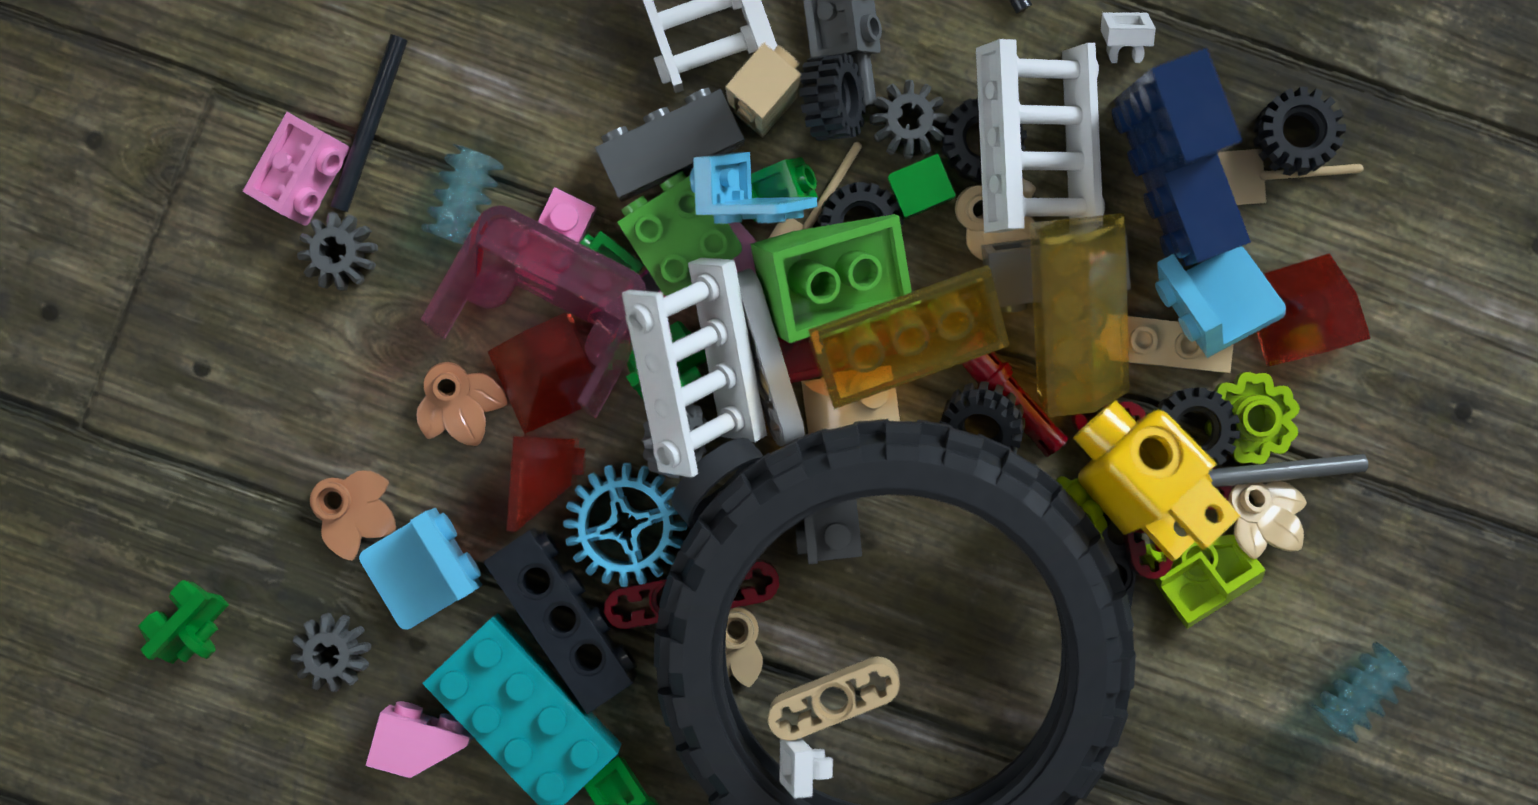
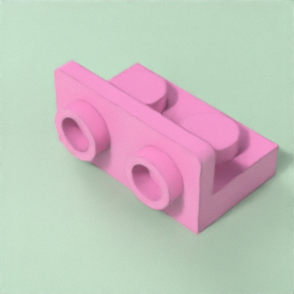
[242,112,350,226]

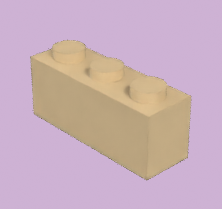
[726,42,801,138]

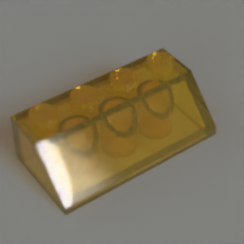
[1030,213,1130,417]
[808,265,1010,409]

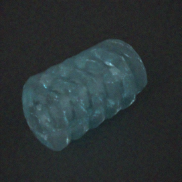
[420,144,504,246]
[1309,641,1412,743]

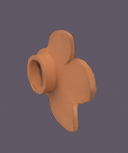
[416,362,507,446]
[310,470,396,561]

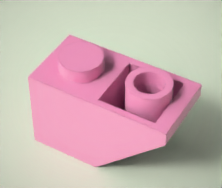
[366,701,474,778]

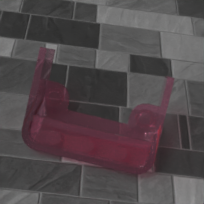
[420,205,647,419]

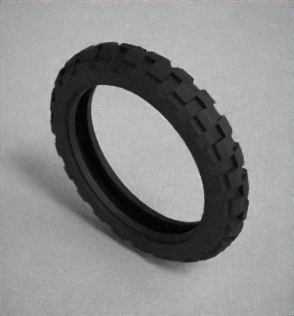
[654,419,1136,805]

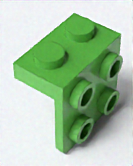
[617,171,742,296]

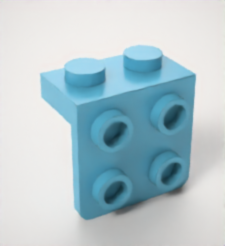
[690,152,817,223]
[1155,246,1286,358]
[359,507,482,630]

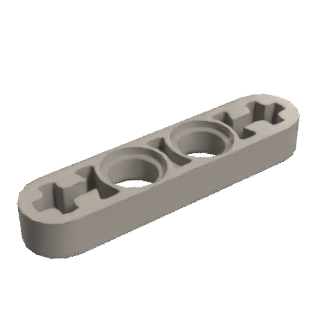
[737,269,805,447]

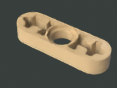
[768,657,900,741]

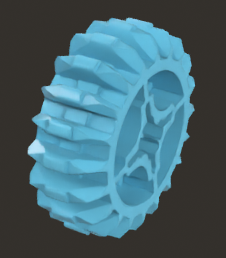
[563,463,688,587]

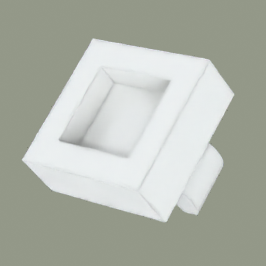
[1100,13,1156,63]
[780,738,833,798]

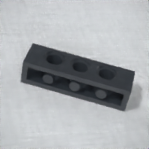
[483,527,637,714]

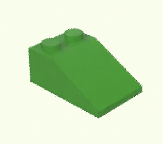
[750,214,914,343]

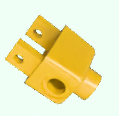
[1073,400,1241,561]

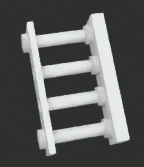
[643,0,777,93]
[976,39,1105,233]
[622,258,767,477]

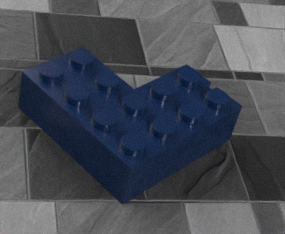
[1111,48,1251,267]

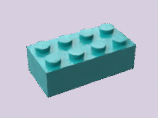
[422,613,622,805]

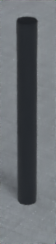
[331,34,408,212]

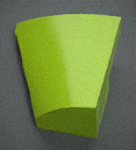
[1139,534,1266,629]

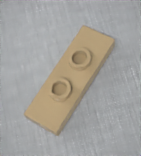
[1092,313,1234,373]

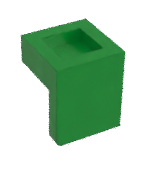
[888,154,956,221]

